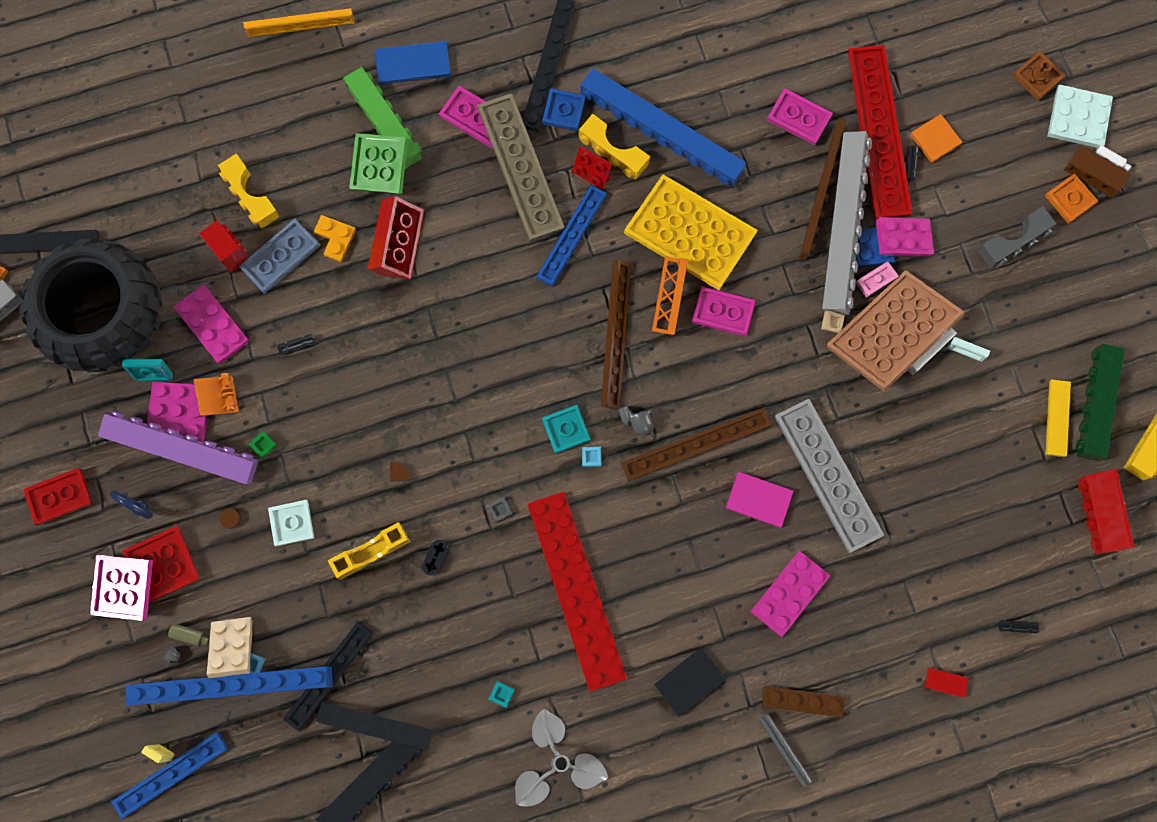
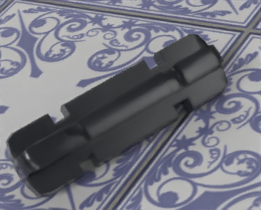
[906,145,919,181]
[277,334,315,355]
[999,620,1039,633]

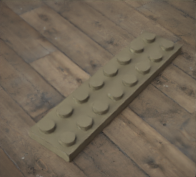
[477,93,565,241]

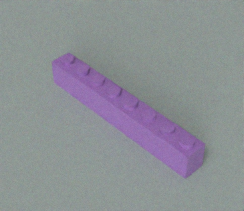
[98,411,258,484]

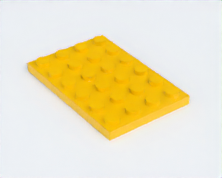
[624,175,758,290]

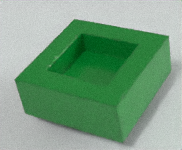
[249,431,277,459]

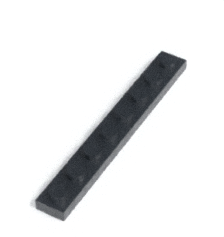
[522,0,576,132]

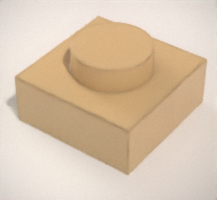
[821,311,845,334]

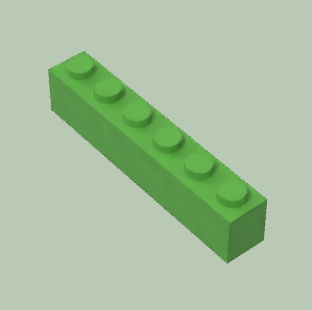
[343,67,422,169]

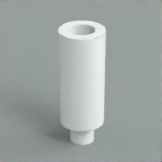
[1095,145,1131,172]

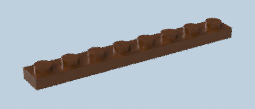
[799,118,847,260]
[601,259,631,410]
[621,408,771,482]

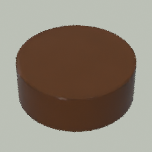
[220,509,241,529]

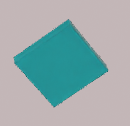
[122,359,173,381]
[542,405,591,454]

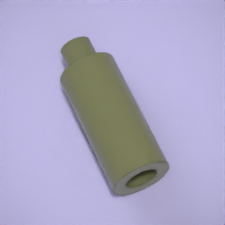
[168,624,210,647]

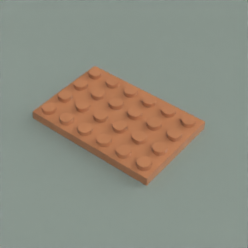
[827,270,964,392]

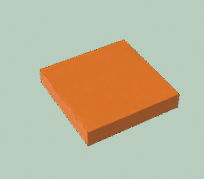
[910,114,962,163]
[1045,173,1098,224]

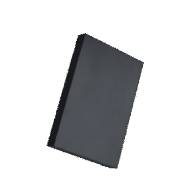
[654,648,726,717]

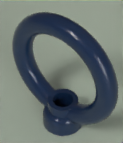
[110,490,153,519]

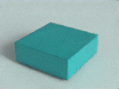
[488,681,515,708]

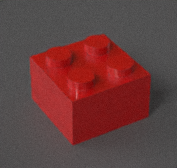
[199,220,248,273]

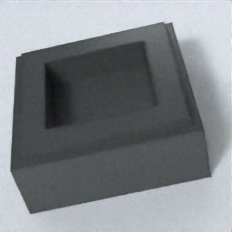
[487,497,513,523]

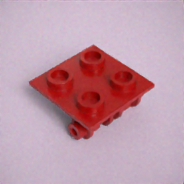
[572,146,612,190]

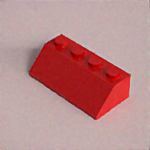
[368,196,424,280]
[1078,469,1135,555]

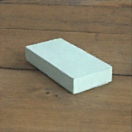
[947,337,990,362]

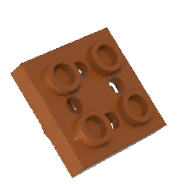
[1012,51,1066,101]

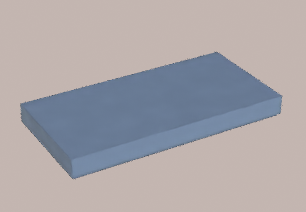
[239,218,321,294]

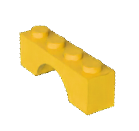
[579,114,650,180]
[218,153,280,229]
[328,522,410,580]

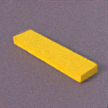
[1045,380,1071,457]

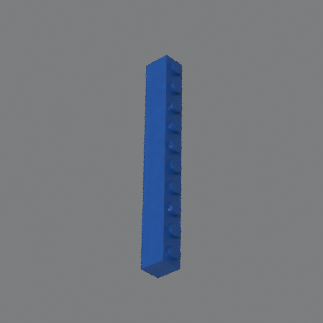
[580,68,746,187]
[125,666,333,706]

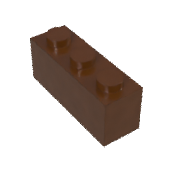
[1064,145,1130,198]

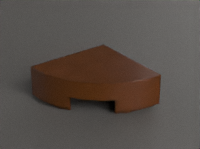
[390,462,411,482]

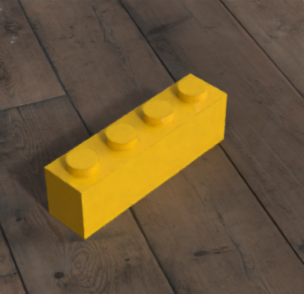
[1123,413,1157,481]

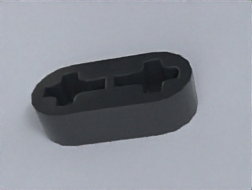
[422,540,449,576]

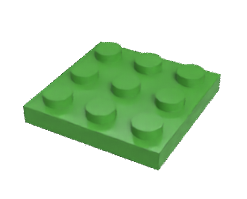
[349,133,409,194]

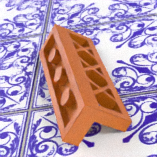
[652,257,688,335]

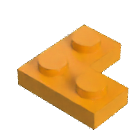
[314,215,356,263]

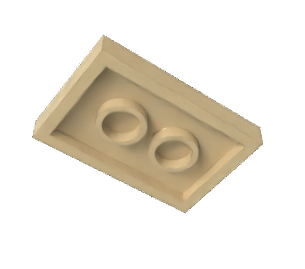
[207,617,253,678]

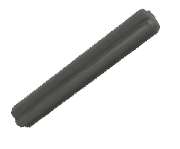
[759,714,812,787]

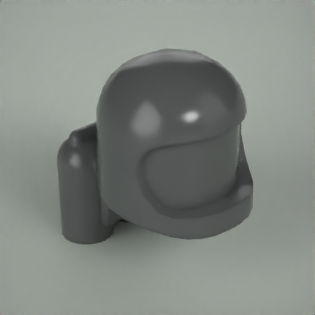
[618,406,654,435]

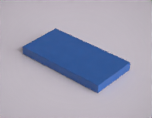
[375,41,451,85]

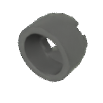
[162,647,181,665]

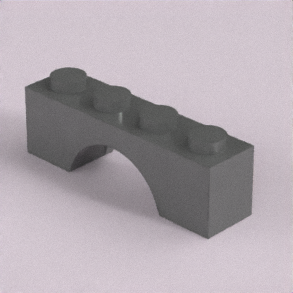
[978,206,1056,269]

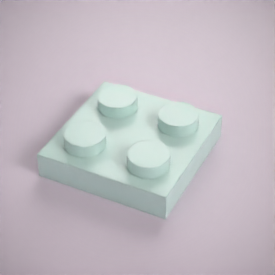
[268,500,315,547]

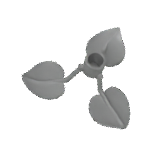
[515,709,608,807]

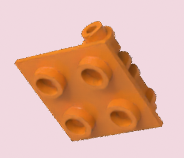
[194,373,239,416]

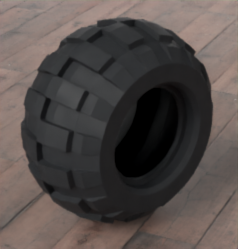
[20,239,162,373]

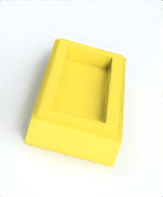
[141,744,175,763]

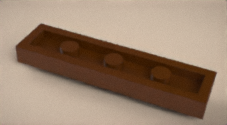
[762,686,845,718]

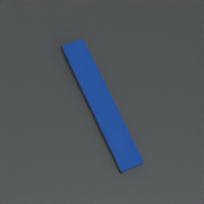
[536,185,607,287]
[111,732,229,819]

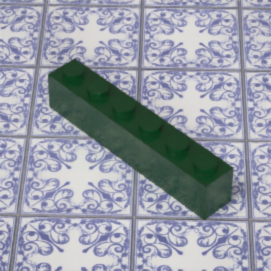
[1076,344,1125,462]

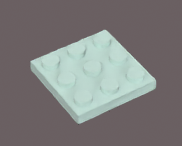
[1047,85,1113,148]

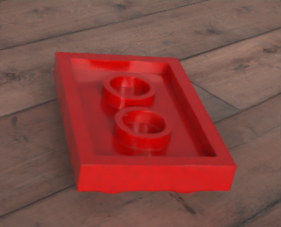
[23,468,93,526]

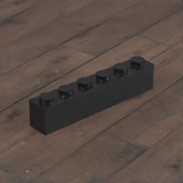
[315,742,423,822]

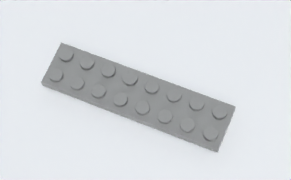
[774,399,884,553]

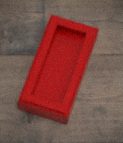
[924,668,969,698]

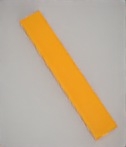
[243,8,355,37]

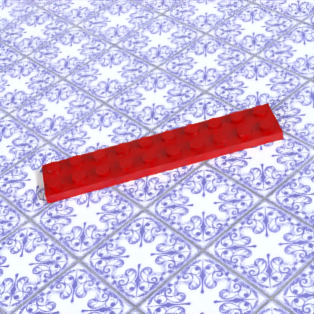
[848,45,913,220]
[527,491,627,692]

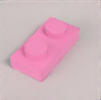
[856,262,899,298]

